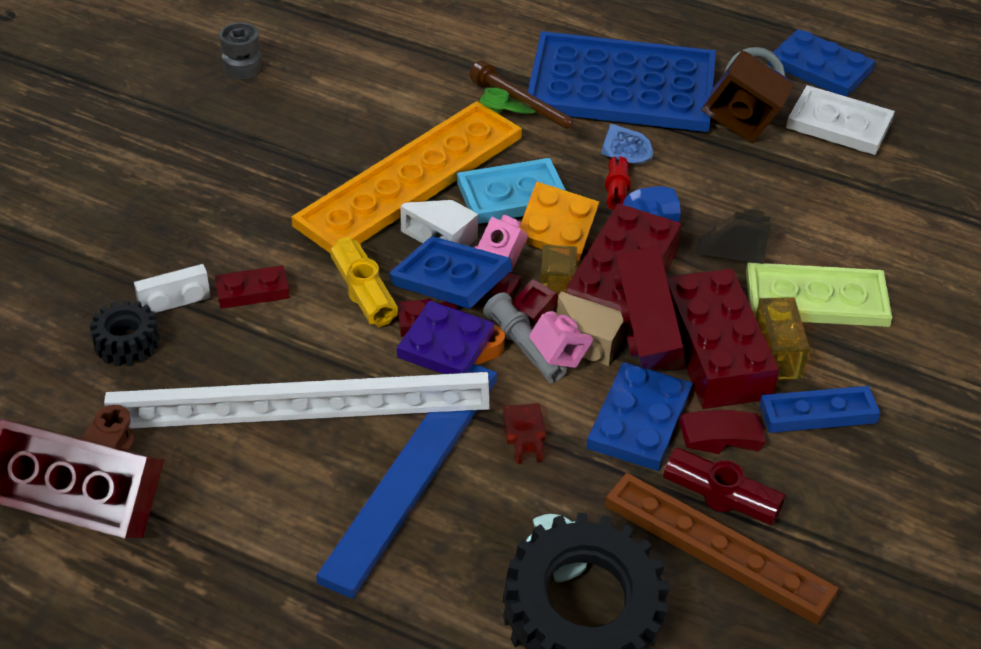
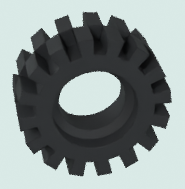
[90,300,160,367]

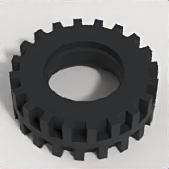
[502,513,670,649]

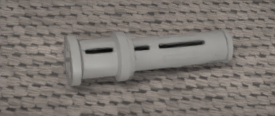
[483,292,567,383]

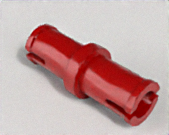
[605,156,631,211]

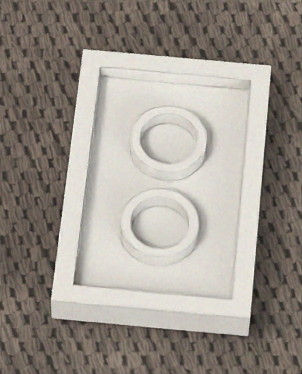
[786,85,895,155]

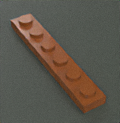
[605,472,839,625]

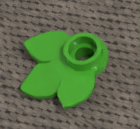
[480,88,536,114]

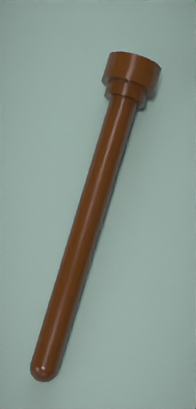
[470,60,573,129]

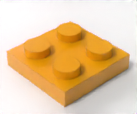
[520,181,599,261]

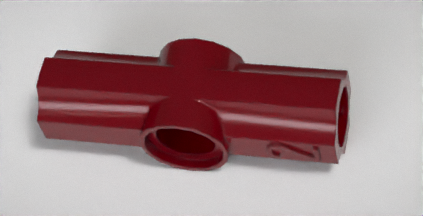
[663,447,786,526]

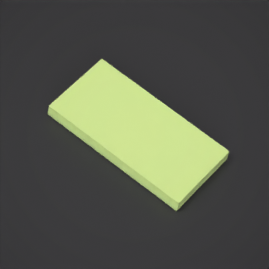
[746,263,892,327]

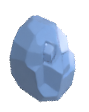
[600,124,654,165]

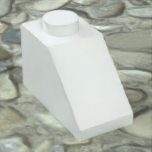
[400,200,478,246]

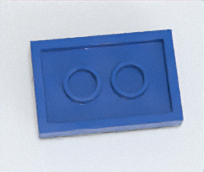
[768,29,875,97]
[388,236,513,309]
[586,362,693,471]

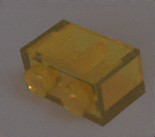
[755,297,810,380]

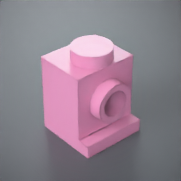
[474,215,529,272]
[529,311,594,368]

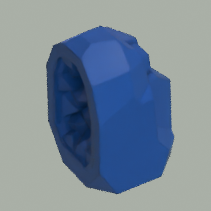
[622,186,681,222]

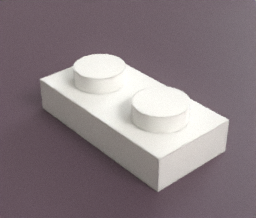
[134,264,211,313]

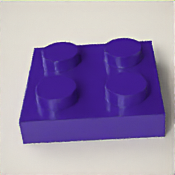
[397,301,494,374]

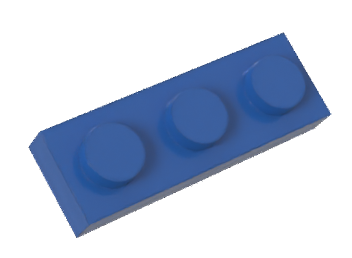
[759,386,880,433]

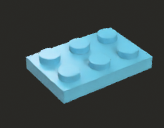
[457,158,566,224]

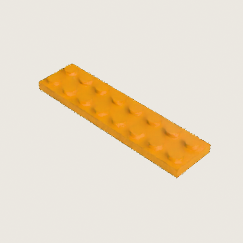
[291,101,522,253]

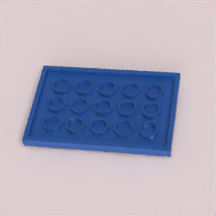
[528,31,716,132]

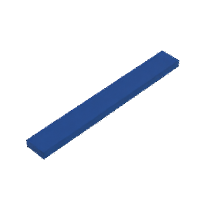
[316,364,497,599]

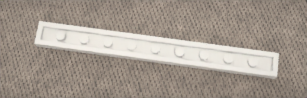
[104,372,489,428]

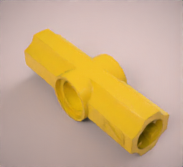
[330,236,398,328]

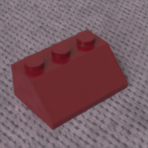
[612,245,686,370]

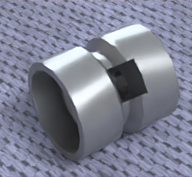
[219,22,262,80]

